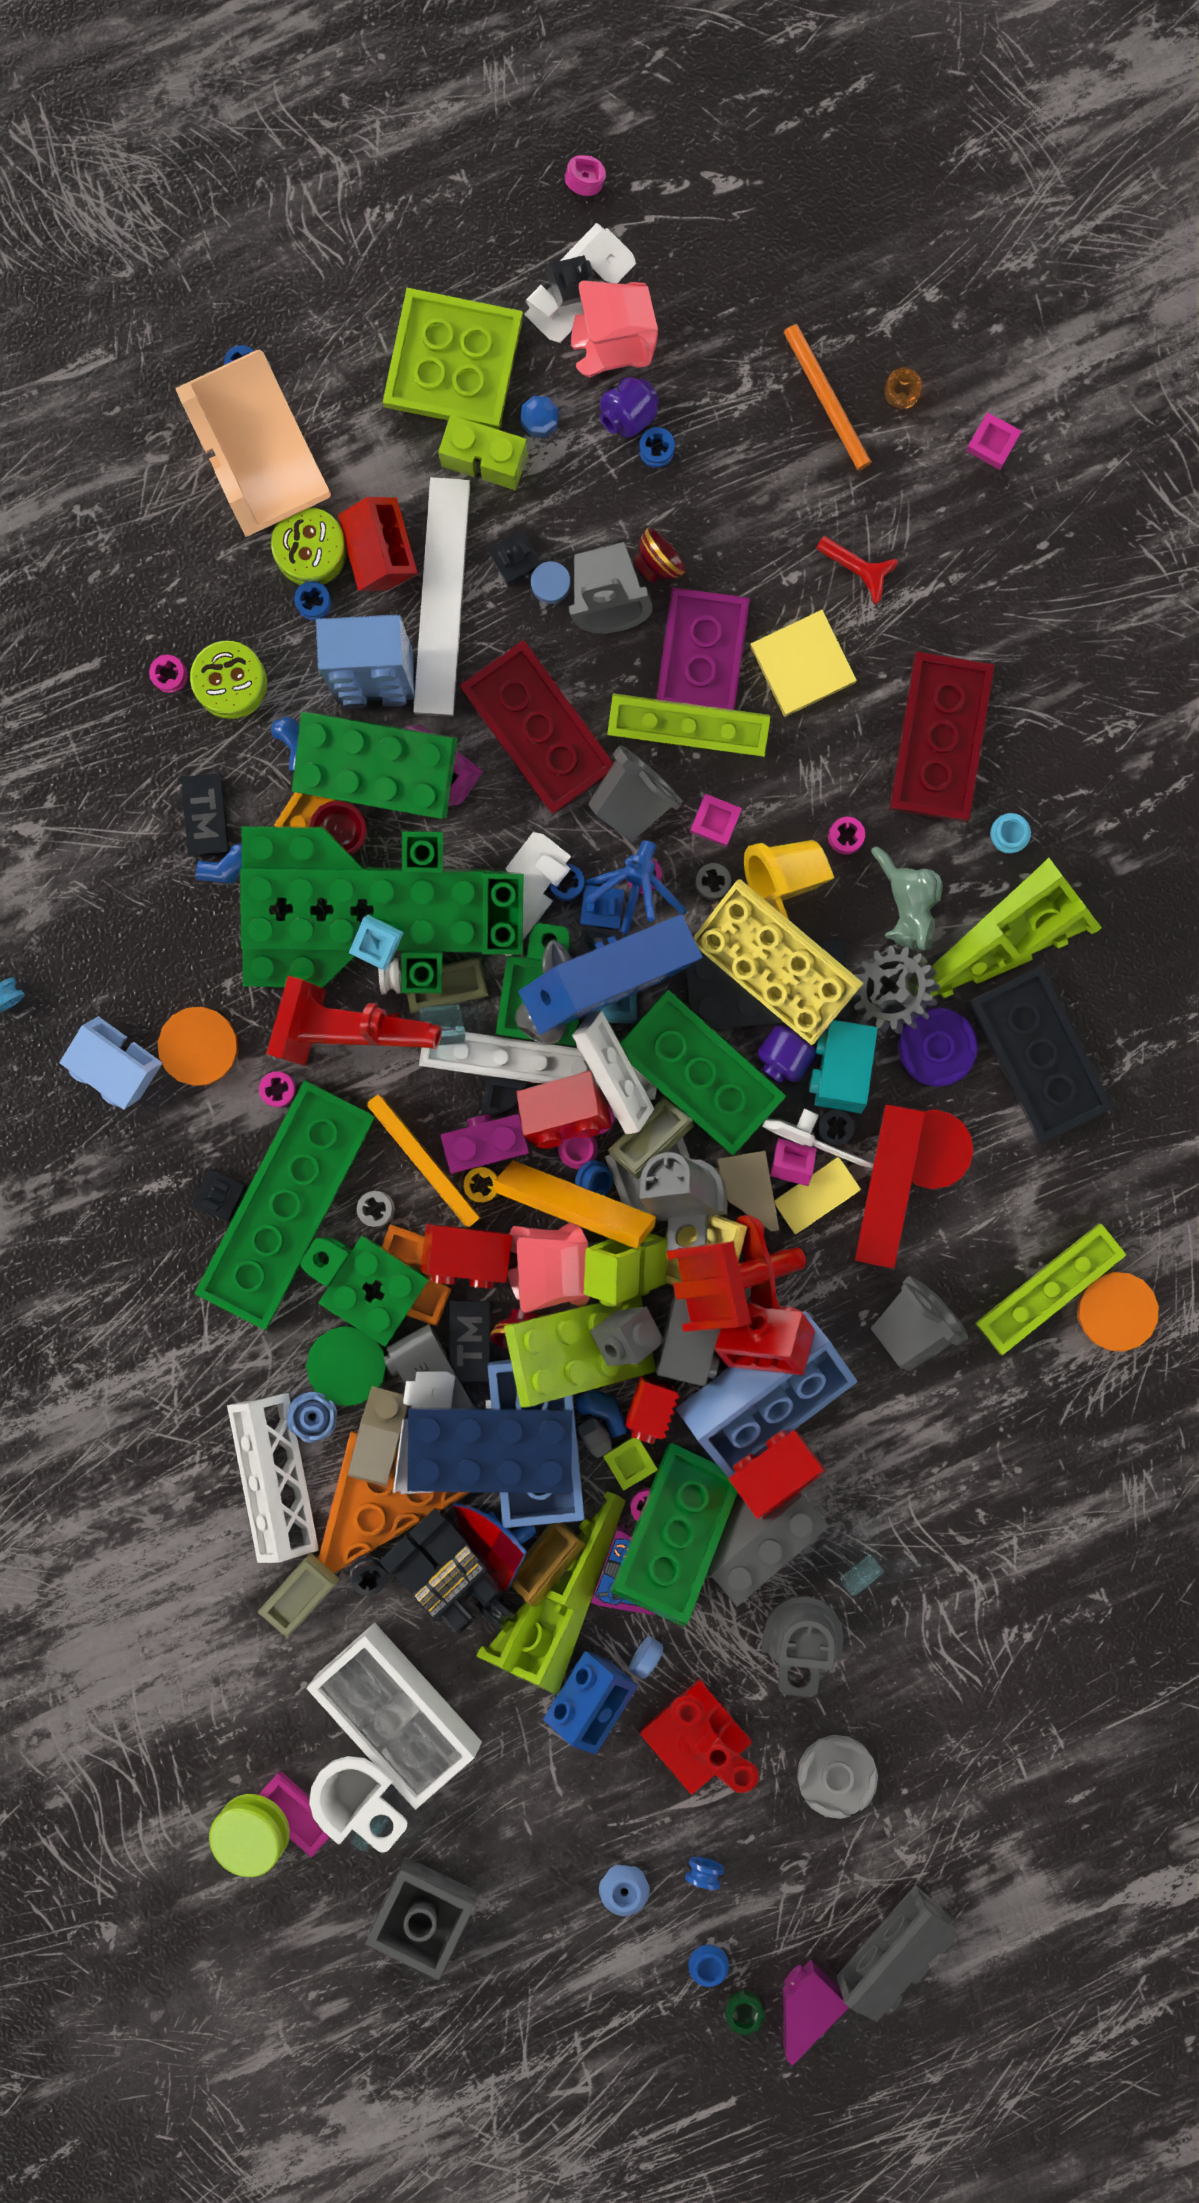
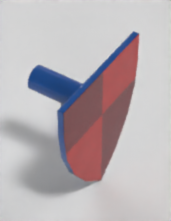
[454,1504,536,1592]

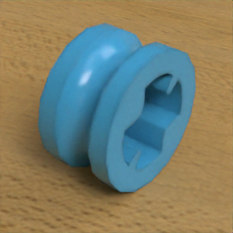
[0,977,25,1013]

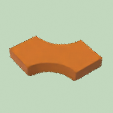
[382,1224,452,1327]

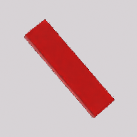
[855,1104,926,1269]

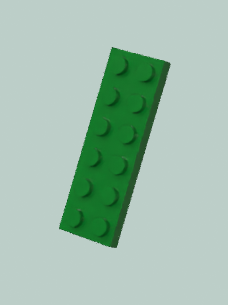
[194,1080,376,1330]

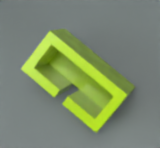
[438,415,528,490]
[584,1233,667,1306]

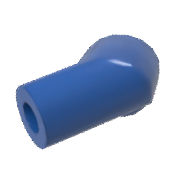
[271,717,300,773]
[196,844,242,884]
[575,1389,630,1438]

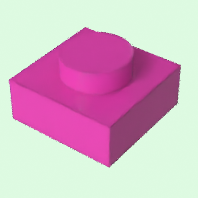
[966,412,1022,470]
[690,794,742,847]
[770,1138,817,1186]

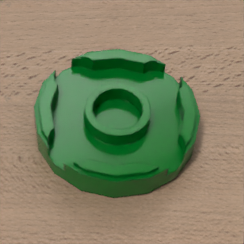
[306,1325,387,1406]

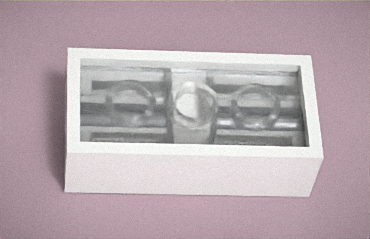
[306,1622,482,1810]

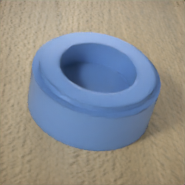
[531,561,571,604]
[629,1636,663,1679]

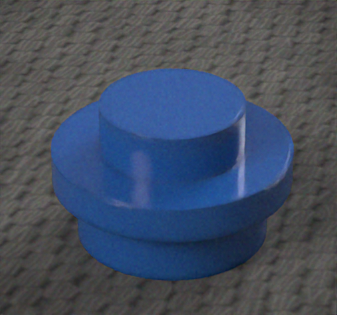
[575,1160,613,1196]
[688,1944,729,1987]

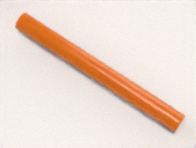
[784,324,871,470]

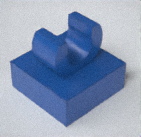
[580,885,624,930]

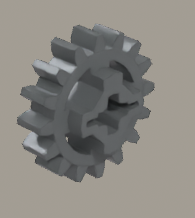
[853,946,940,1034]

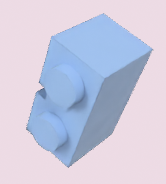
[59,1016,162,1109]

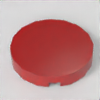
[912,1110,973,1189]

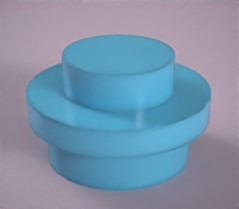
[990,813,1031,853]

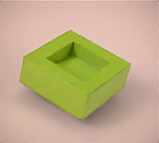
[603,1437,658,1491]

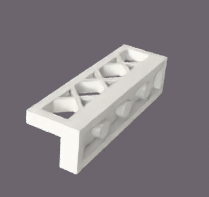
[227,1393,319,1563]

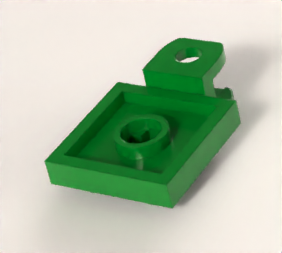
[496,923,579,1046]
[300,1235,430,1347]

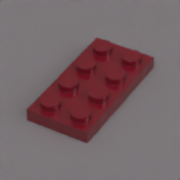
[459,640,613,816]
[889,652,995,823]

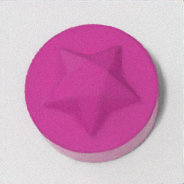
[565,155,606,196]

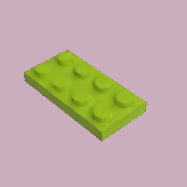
[504,1296,656,1407]

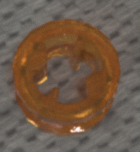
[885,368,922,409]

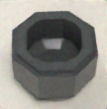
[577,1417,612,1458]

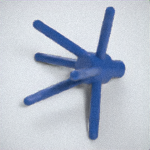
[585,840,687,934]

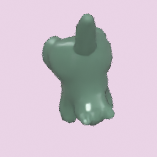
[871,847,943,950]

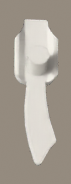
[762,1109,874,1168]

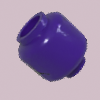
[600,377,659,438]
[757,1025,817,1084]

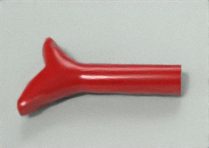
[816,535,898,605]

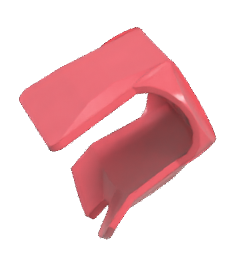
[571,281,658,377]
[507,1223,590,1313]

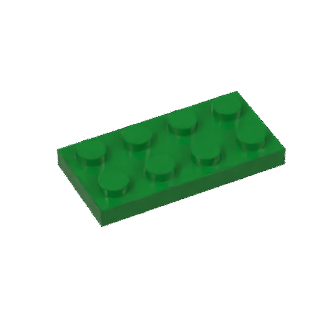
[292,711,458,819]
[619,989,786,1156]
[610,1443,738,1627]

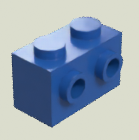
[543,1651,639,1754]

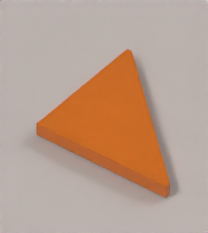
[318,1431,470,1573]

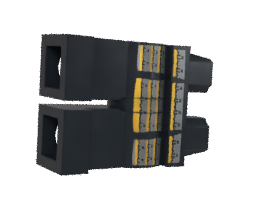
[379,1508,503,1633]

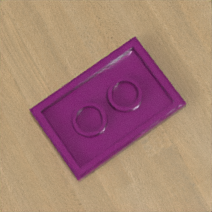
[656,587,750,710]

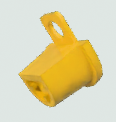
[744,840,834,920]

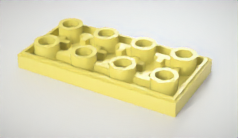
[693,879,864,1045]

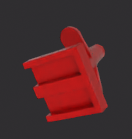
[266,976,442,1066]
[666,1215,806,1332]
[639,1678,759,1795]

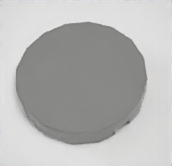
[797,1735,878,1819]

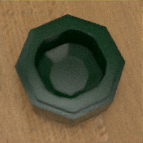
[724,1990,765,2036]

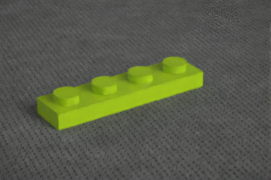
[607,693,770,757]
[975,1223,1126,1355]

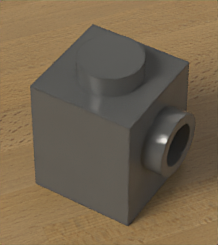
[590,1307,665,1366]

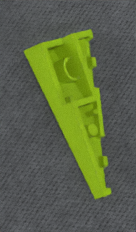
[916,858,1102,998]
[476,1491,626,1696]

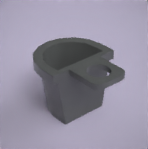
[569,542,652,633]
[588,746,683,842]
[640,1152,727,1251]
[871,1276,968,1371]
[761,1595,843,1697]

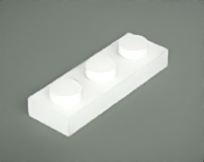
[573,1011,654,1134]

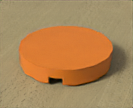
[158,1007,239,1086]
[1077,1272,1159,1352]

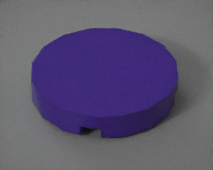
[897,1007,978,1087]

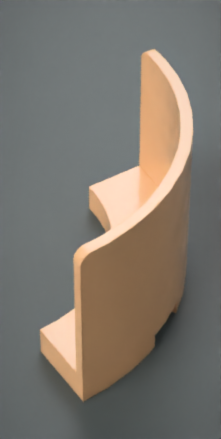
[175,350,331,537]

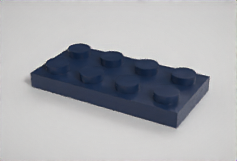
[407,1408,572,1493]

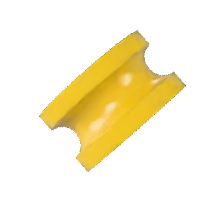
[463,1167,498,1203]

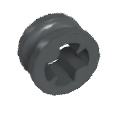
[695,863,731,901]

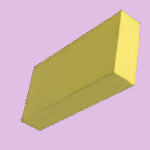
[774,1157,861,1235]

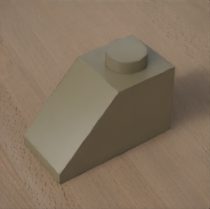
[715,1151,779,1231]
[348,1386,410,1487]

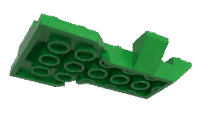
[240,826,524,994]

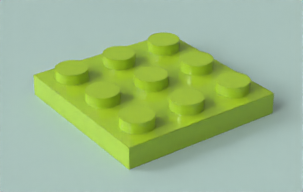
[383,288,523,430]

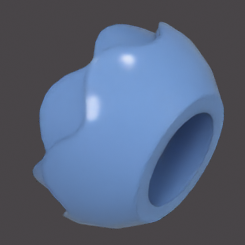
[287,1392,337,1443]
[599,1865,650,1916]

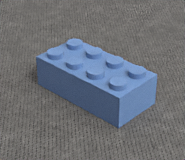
[316,615,415,708]
[675,1311,858,1478]
[487,1360,585,1528]

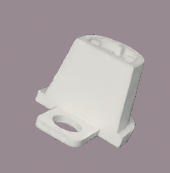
[309,1756,407,1853]

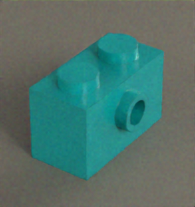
[809,1020,878,1113]

